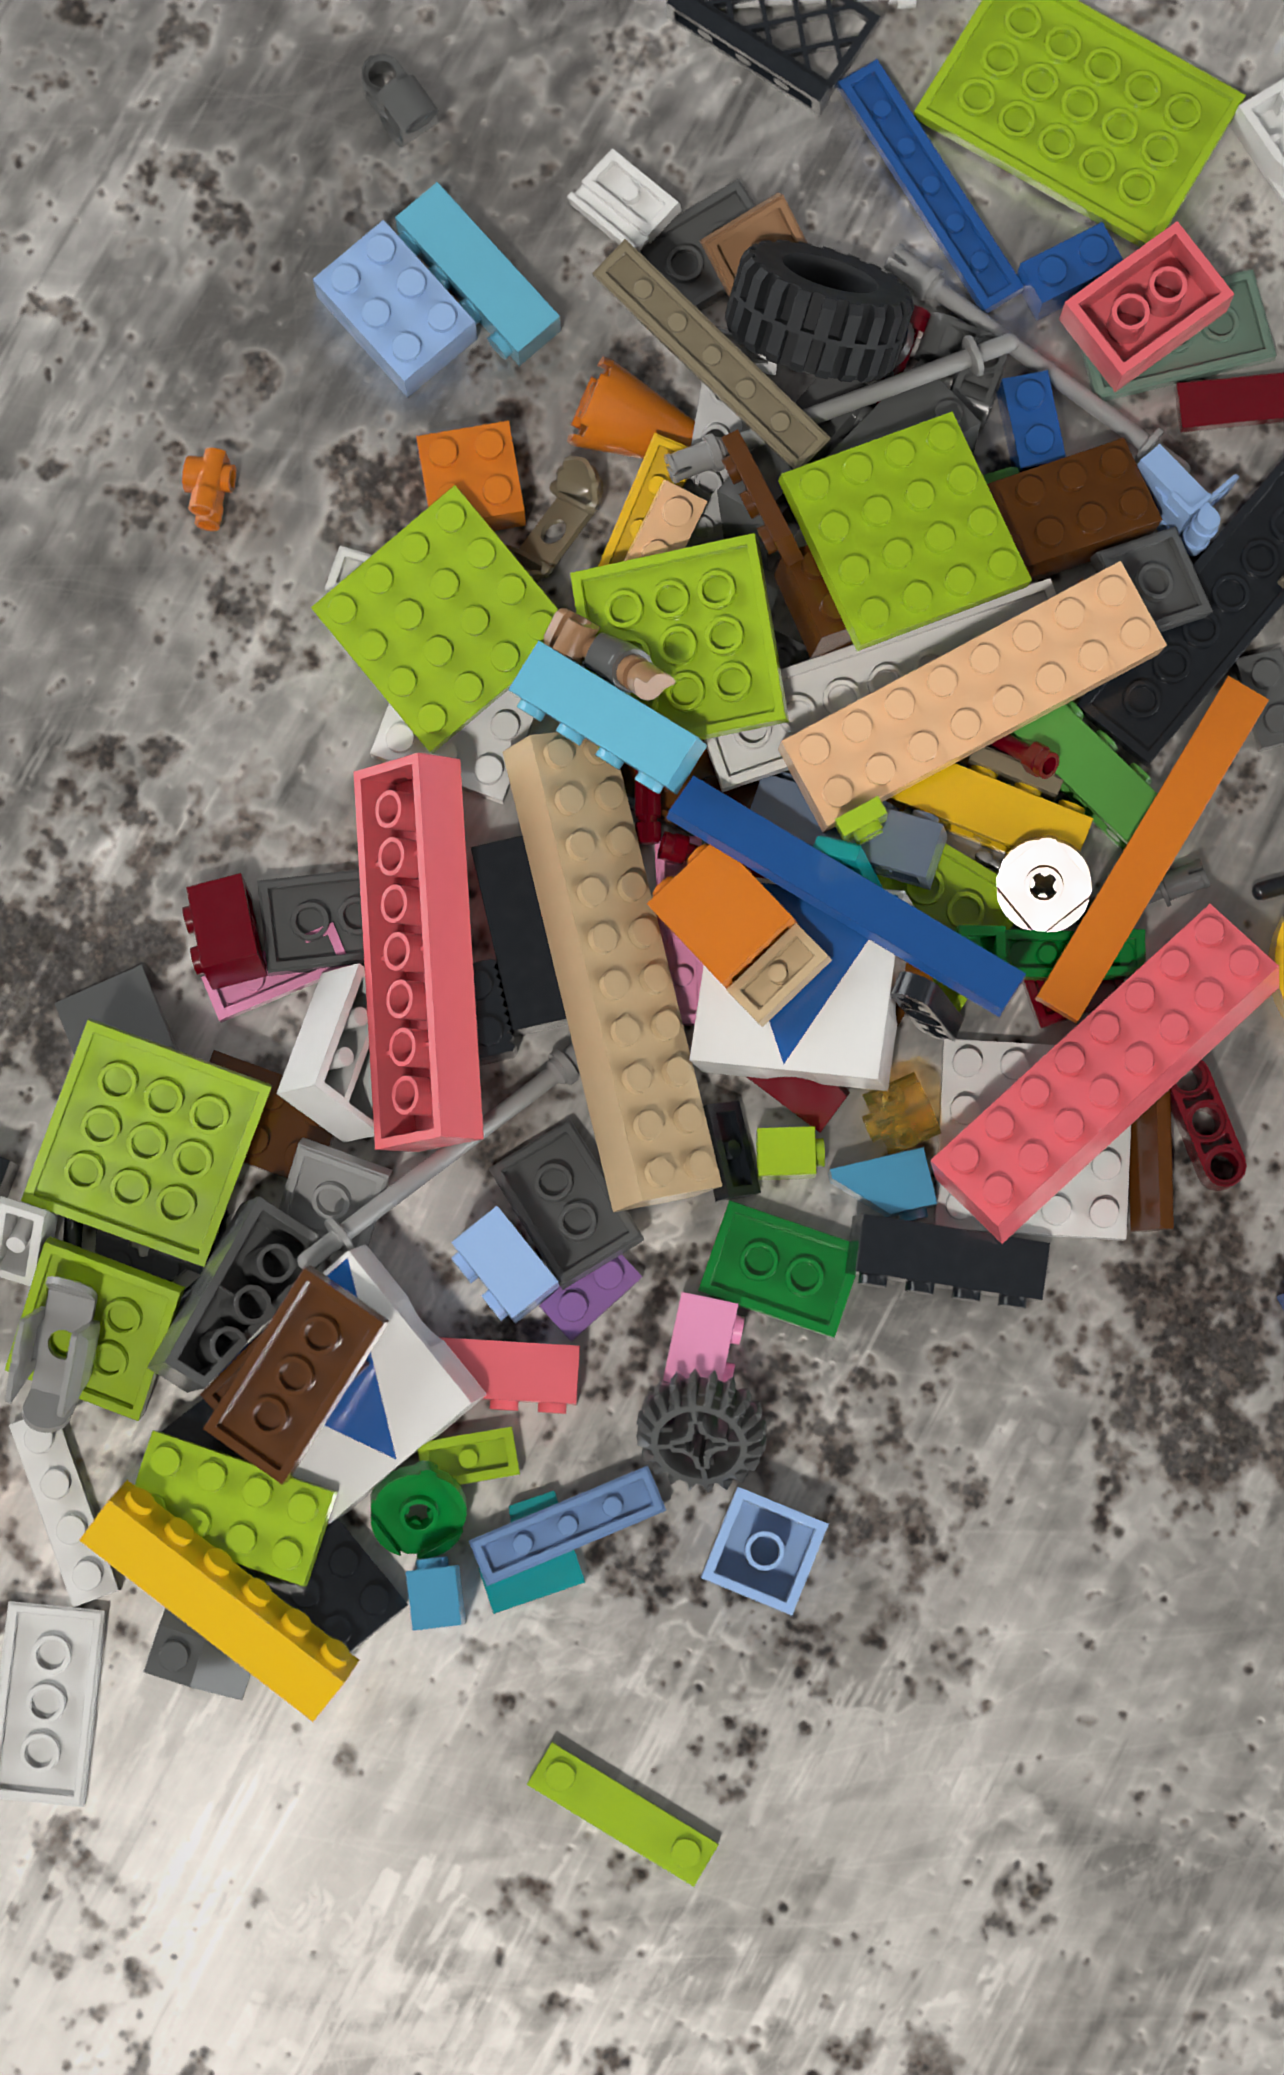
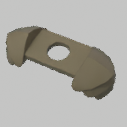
[506,457,603,583]

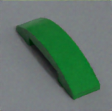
[956,925,1146,981]

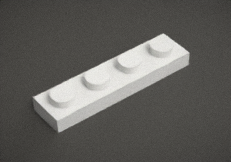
[9,1419,121,1607]

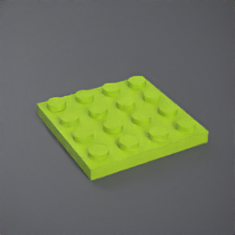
[778,411,1032,651]
[310,485,559,754]
[570,533,789,749]
[21,1018,272,1267]

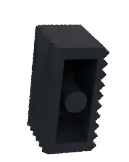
[473,959,518,1066]

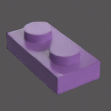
[539,1254,642,1342]

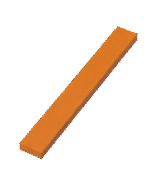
[1035,676,1269,1023]

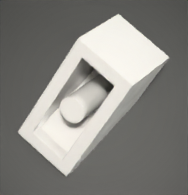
[0,1196,58,1286]

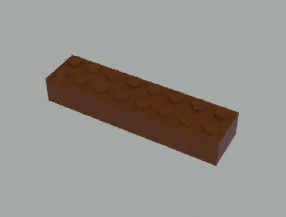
[774,438,1162,659]

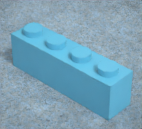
[395,182,561,366]
[508,641,707,794]

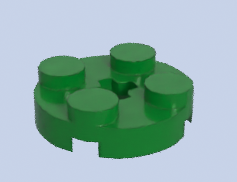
[370,1461,467,1559]

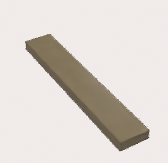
[592,239,831,470]

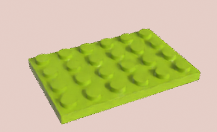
[913,0,1246,247]

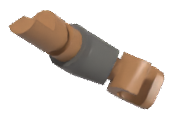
[543,608,676,700]

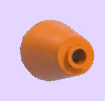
[567,356,695,459]

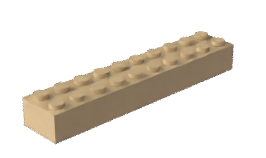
[503,732,722,1212]

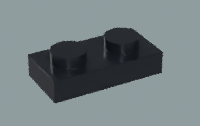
[703,1101,761,1202]

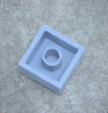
[451,1206,560,1324]
[700,1487,829,1615]

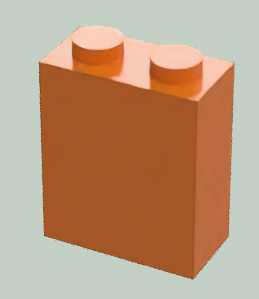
[646,843,800,989]

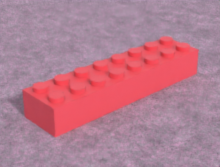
[353,753,484,1152]
[930,904,1280,1244]

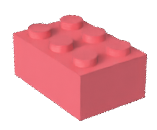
[1059,221,1234,392]

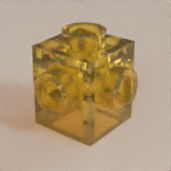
[861,1072,942,1155]

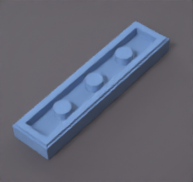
[469,1466,667,1586]

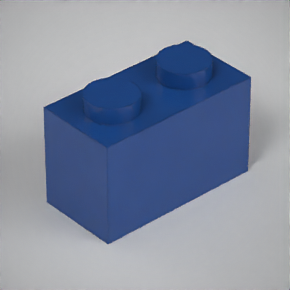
[1017,222,1123,321]
[997,370,1066,472]

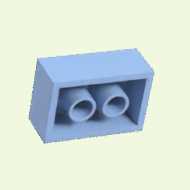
[313,220,477,398]

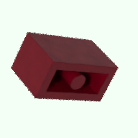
[182,873,268,990]

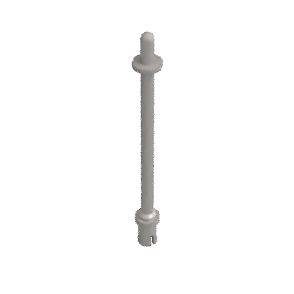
[883,244,1190,473]
[664,333,1019,484]
[297,1043,580,1269]

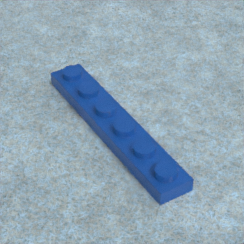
[837,59,1025,314]

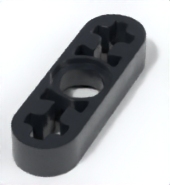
[890,971,964,1042]

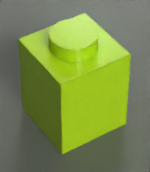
[756,1126,825,1180]

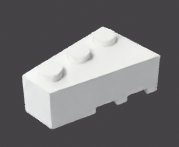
[276,963,374,1143]

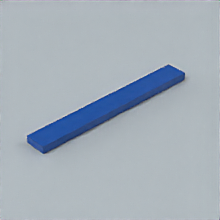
[667,776,1026,1017]

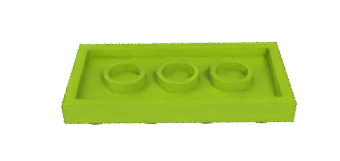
[134,1430,338,1586]

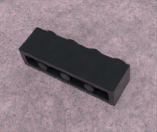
[471,835,568,1037]
[845,1213,1050,1309]

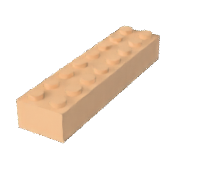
[778,561,1167,833]

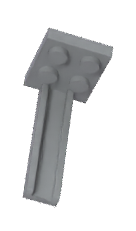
[684,326,778,548]

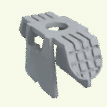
[5,1276,101,1433]

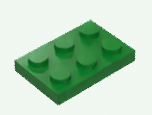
[698,1200,856,1339]

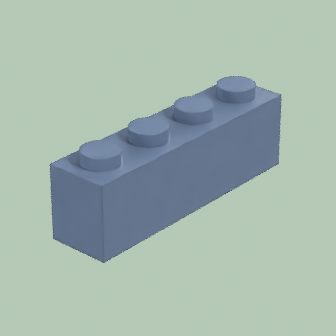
[750,772,947,890]

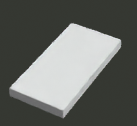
[0,1601,107,1807]

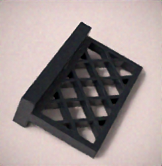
[666,0,881,117]

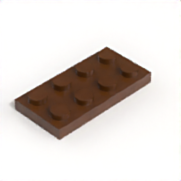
[203,1265,390,1485]

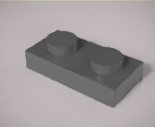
[1234,648,1284,752]

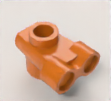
[182,448,237,531]

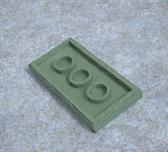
[1080,269,1277,401]

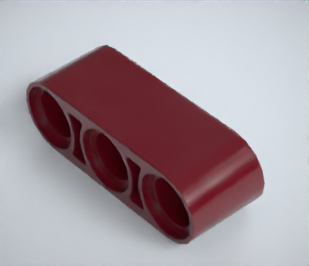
[1170,1060,1247,1192]

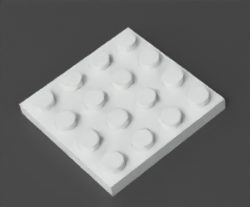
[934,1039,1131,1241]

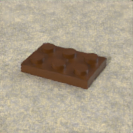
[209,1050,335,1179]

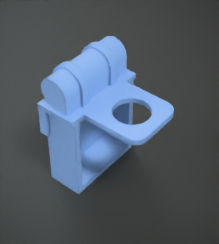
[1137,444,1239,556]

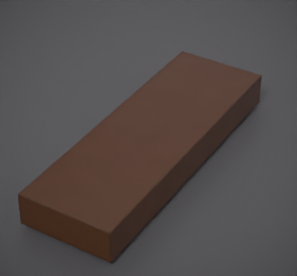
[1129,1089,1174,1232]

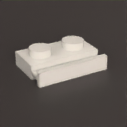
[567,148,682,253]

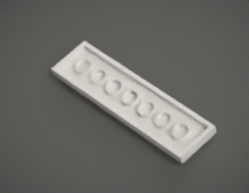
[704,578,1056,792]

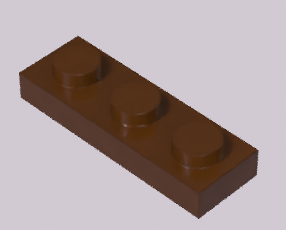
[721,429,804,567]

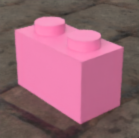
[663,1292,745,1383]

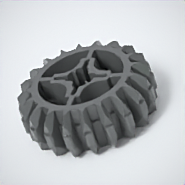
[636,1368,767,1493]

